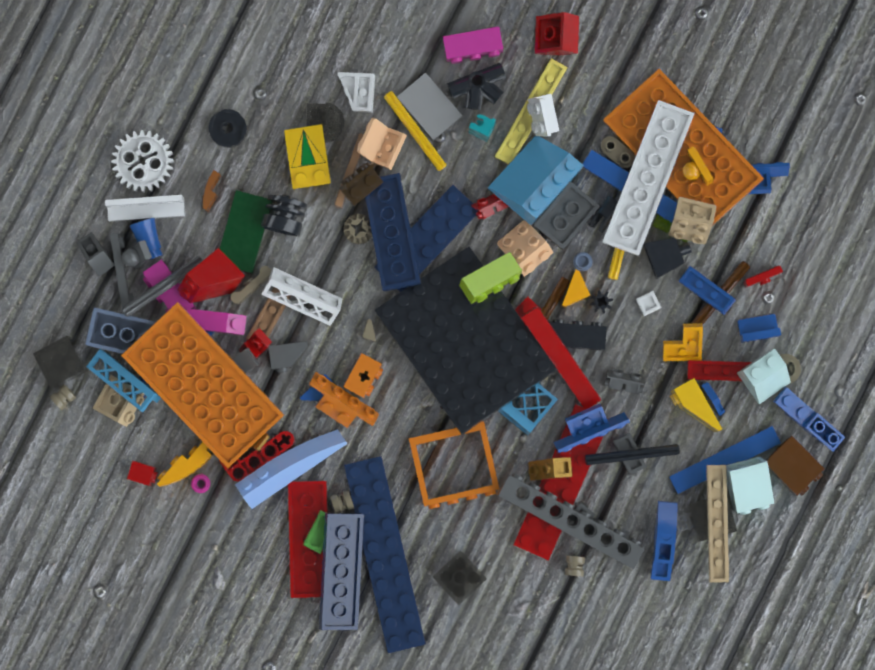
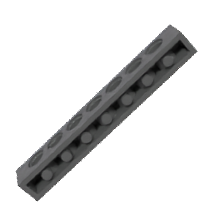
[496,473,645,569]

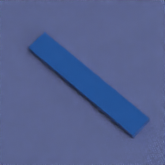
[583,150,677,223]
[669,426,781,494]

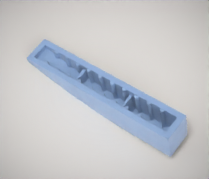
[235,429,347,509]

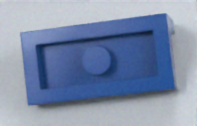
[738,314,781,343]

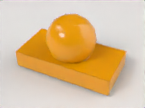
[683,146,713,186]

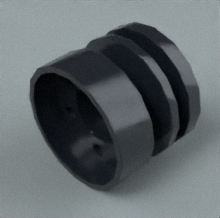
[261,195,307,237]

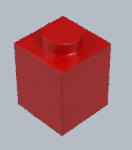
[127,461,158,486]

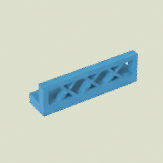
[86,349,161,412]

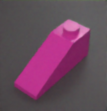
[185,308,247,335]

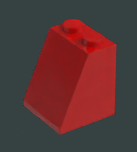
[177,248,245,304]

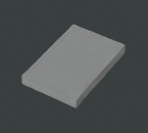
[397,73,462,141]

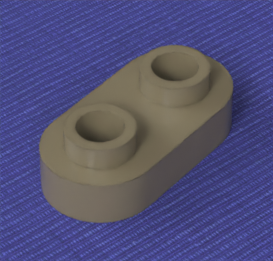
[601,136,634,169]

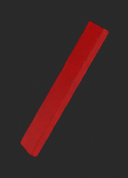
[521,306,602,409]

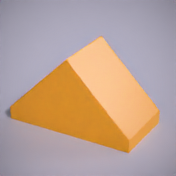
[561,270,590,308]

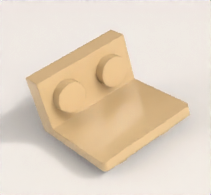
[669,196,717,245]

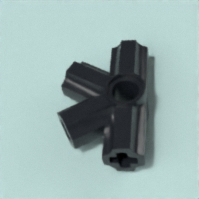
[447,62,506,110]

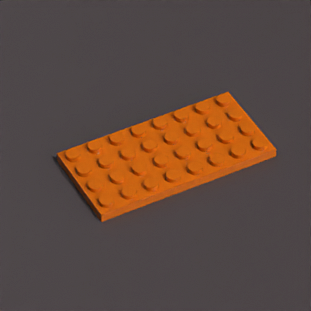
[603,69,764,226]
[121,302,284,468]

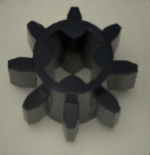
[589,290,613,314]

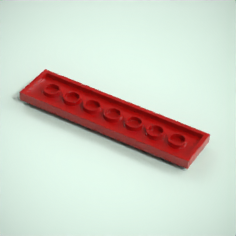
[513,404,608,561]

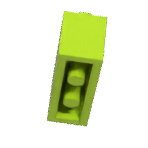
[459,252,522,304]

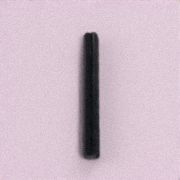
[585,444,680,465]

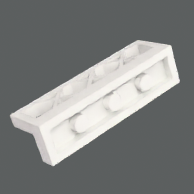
[105,195,185,222]
[262,267,342,326]

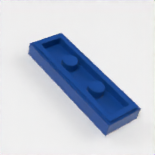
[678,266,736,315]

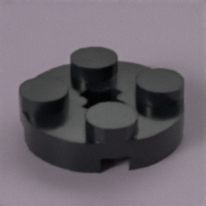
[208,109,247,148]

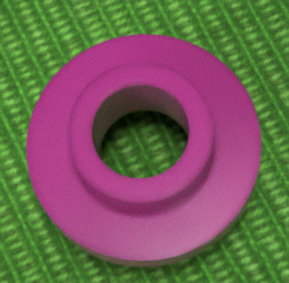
[191,474,211,493]

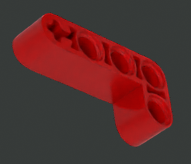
[219,431,295,482]

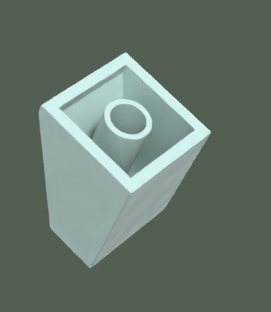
[737,349,791,404]
[726,456,774,515]

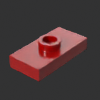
[743,265,783,288]

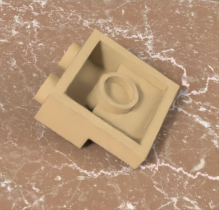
[93,375,145,427]

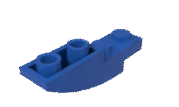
[773,387,845,452]
[650,501,678,581]

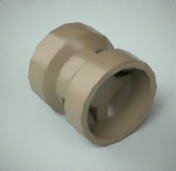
[49,384,77,411]
[330,490,354,513]
[565,555,585,577]

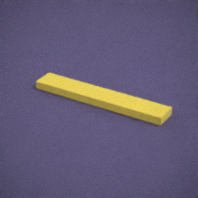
[495,58,568,165]

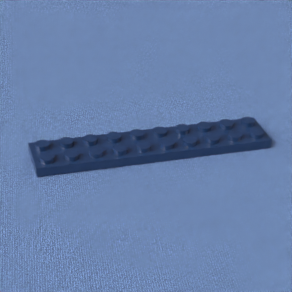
[344,456,426,653]

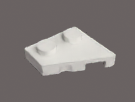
[338,72,375,113]

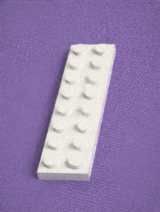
[603,100,694,256]

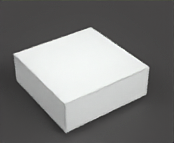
[636,291,661,316]

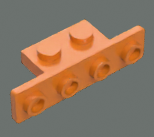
[309,372,379,428]

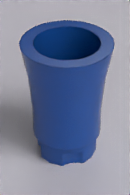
[129,218,163,260]

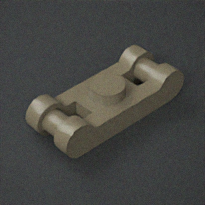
[231,266,271,305]

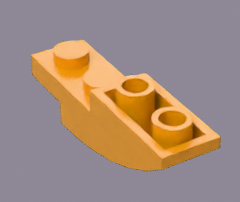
[157,442,213,487]

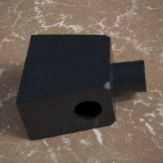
[643,238,692,279]

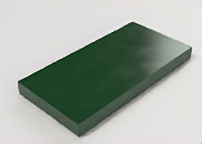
[219,190,273,274]

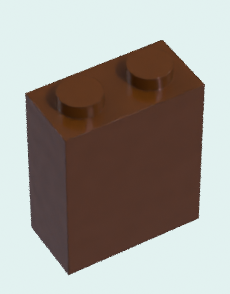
[766,436,825,496]

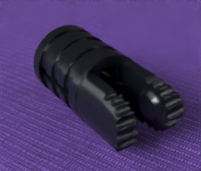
[589,196,618,233]

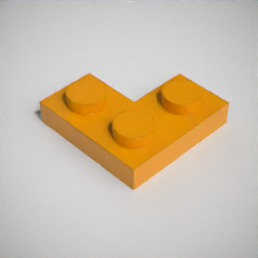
[663,323,703,361]

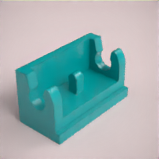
[468,114,496,142]

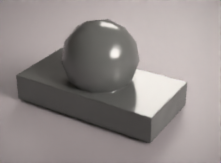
[122,240,152,270]

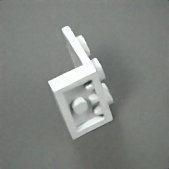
[527,94,559,137]

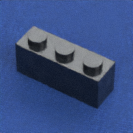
[549,319,607,351]

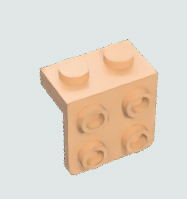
[357,118,407,170]
[497,220,554,277]

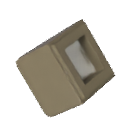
[362,319,377,343]

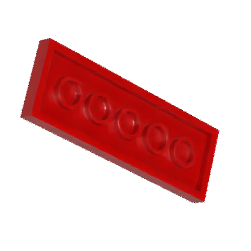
[288,481,328,598]

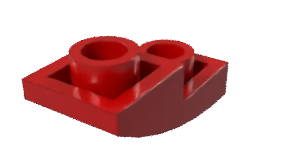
[239,328,272,359]

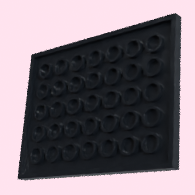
[375,246,557,435]

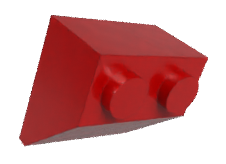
[534,12,579,55]

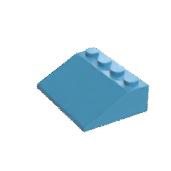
[488,135,584,225]

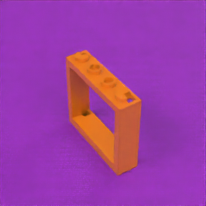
[409,421,499,509]

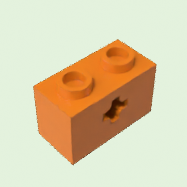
[343,353,383,398]

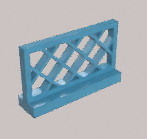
[498,383,558,436]

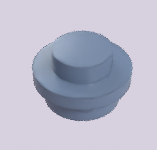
[573,252,592,271]

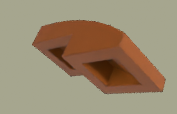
[203,170,222,212]

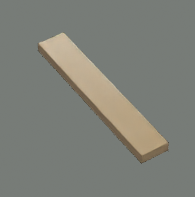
[706,465,729,582]

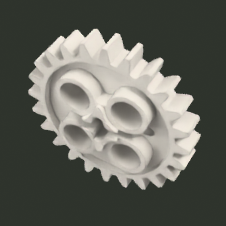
[111,130,174,193]

